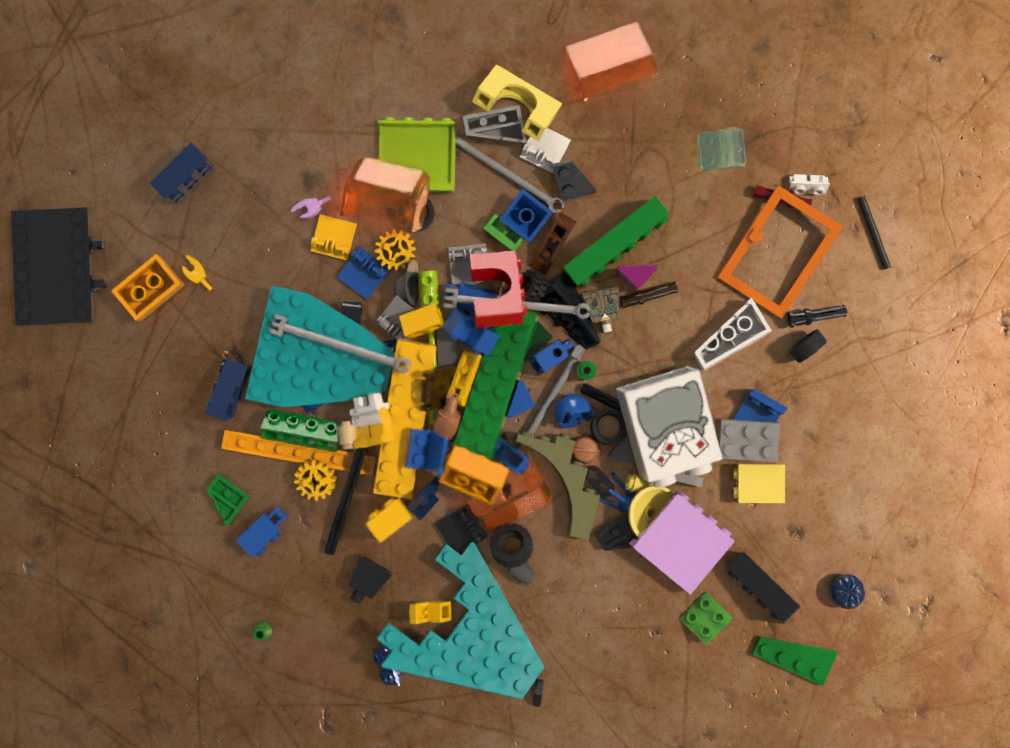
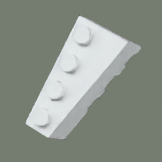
[693,298,772,372]

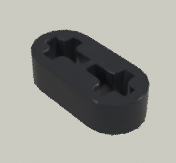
[586,466,615,497]

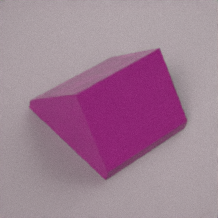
[616,265,657,291]

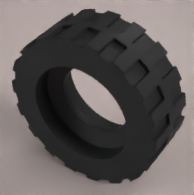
[489,523,533,568]

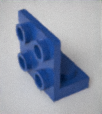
[733,389,787,421]
[405,428,448,476]

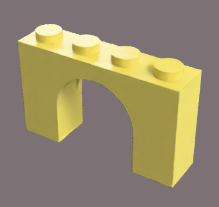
[472,64,562,141]

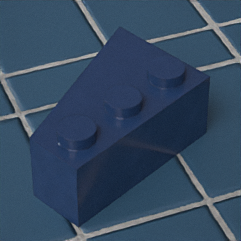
[205,359,251,421]

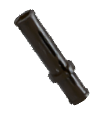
[620,281,678,309]

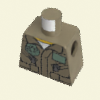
[581,287,619,333]

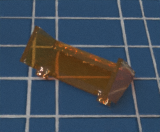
[463,450,551,533]

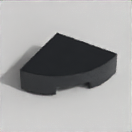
[533,679,544,707]

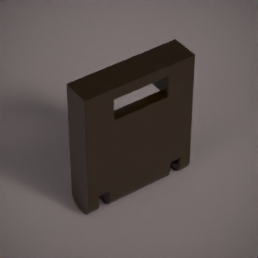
[421,364,458,412]

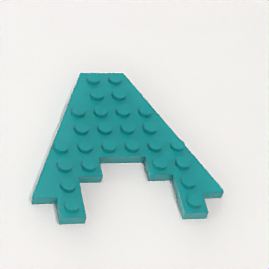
[376,541,544,699]

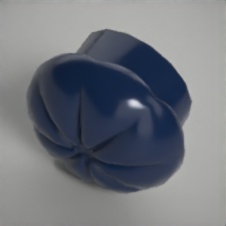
[831,574,866,609]

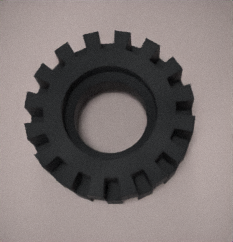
[520,269,548,302]

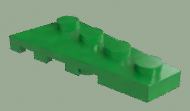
[752,636,839,686]

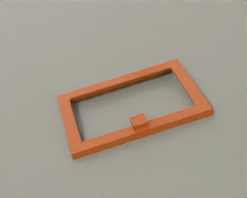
[718,185,843,319]

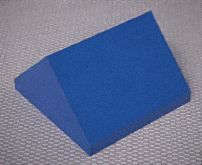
[499,189,553,243]
[507,380,535,418]

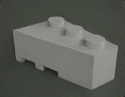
[462,105,527,143]

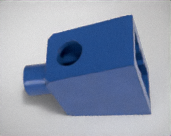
[529,339,575,376]

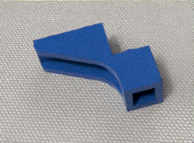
[494,437,529,474]

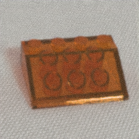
[566,22,658,101]

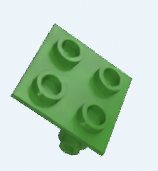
[680,592,733,646]

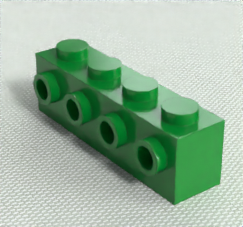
[261,409,341,452]

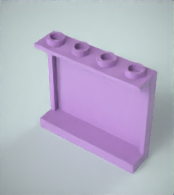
[629,490,735,595]

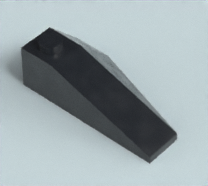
[536,272,601,350]

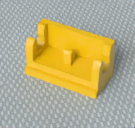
[399,303,445,340]

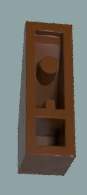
[529,212,577,275]

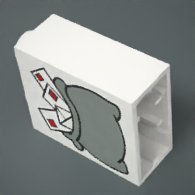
[616,366,722,488]

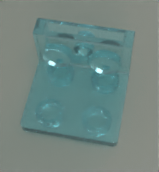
[699,127,747,171]

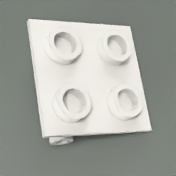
[520,128,571,174]

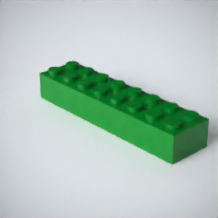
[452,310,539,462]

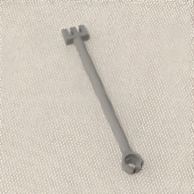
[456,128,564,214]
[443,288,591,319]
[269,314,411,373]
[502,345,585,473]

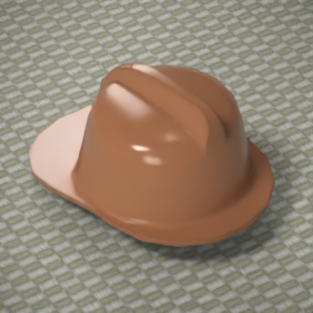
[570,434,612,466]

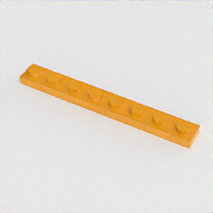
[221,430,376,476]

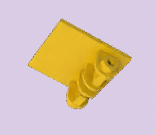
[310,214,357,261]

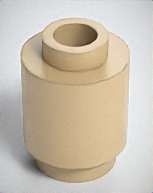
[338,421,356,450]

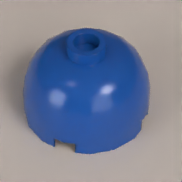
[554,393,594,428]

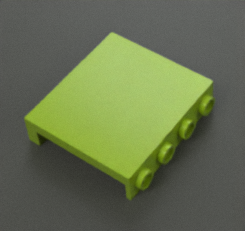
[376,117,456,193]

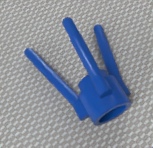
[599,472,635,513]

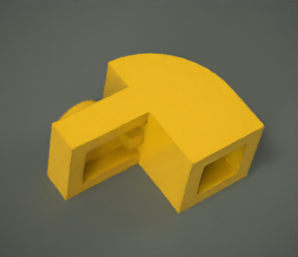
[409,600,451,624]

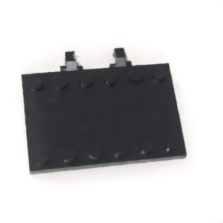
[11,207,107,326]

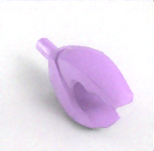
[290,196,332,219]

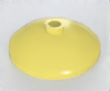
[628,486,674,538]

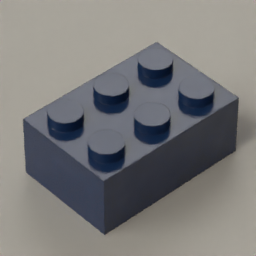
[150,143,214,204]

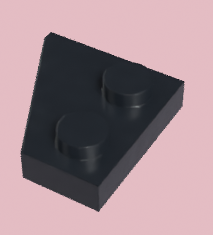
[552,159,596,201]
[594,514,638,551]

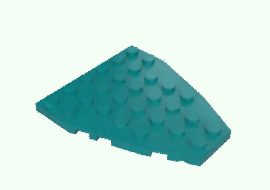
[245,286,395,407]

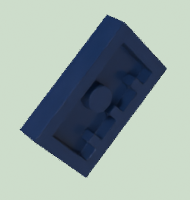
[406,476,440,520]

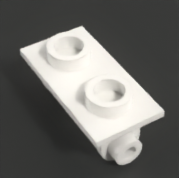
[788,174,830,195]

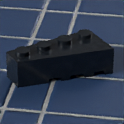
[727,551,800,624]

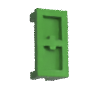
[483,213,525,251]

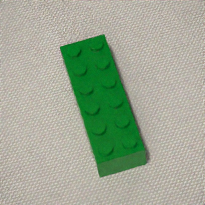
[562,196,670,288]

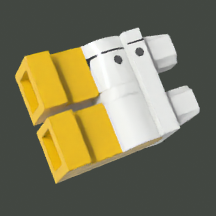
[349,393,395,449]

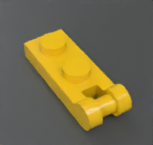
[446,350,483,407]

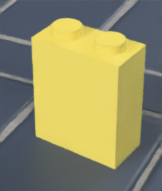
[733,464,785,503]

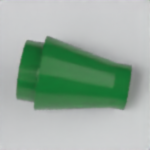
[253,622,272,641]

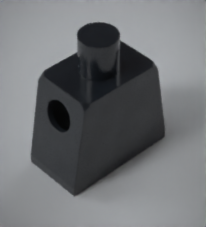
[349,555,393,604]

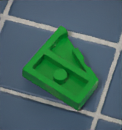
[207,474,250,527]

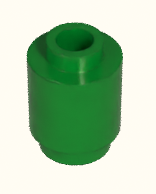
[576,361,596,380]

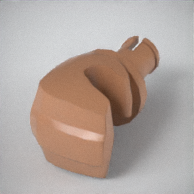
[432,393,462,441]

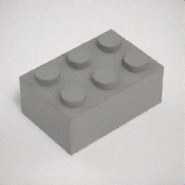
[719,418,780,462]

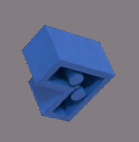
[442,308,500,356]

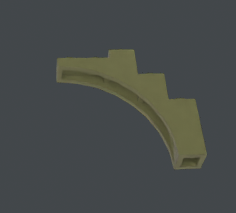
[514,431,600,540]

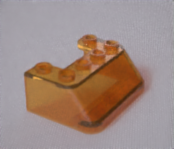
[340,157,430,233]

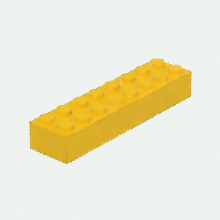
[373,339,437,499]

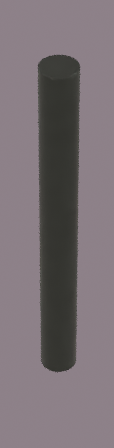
[858,196,891,270]

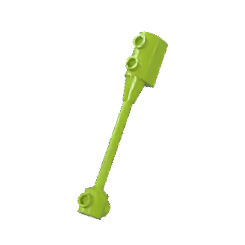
[418,271,444,426]

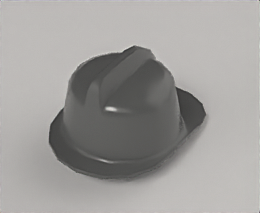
[394,260,419,306]

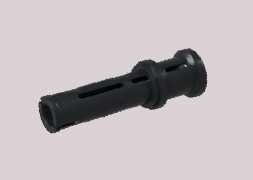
[787,304,847,328]

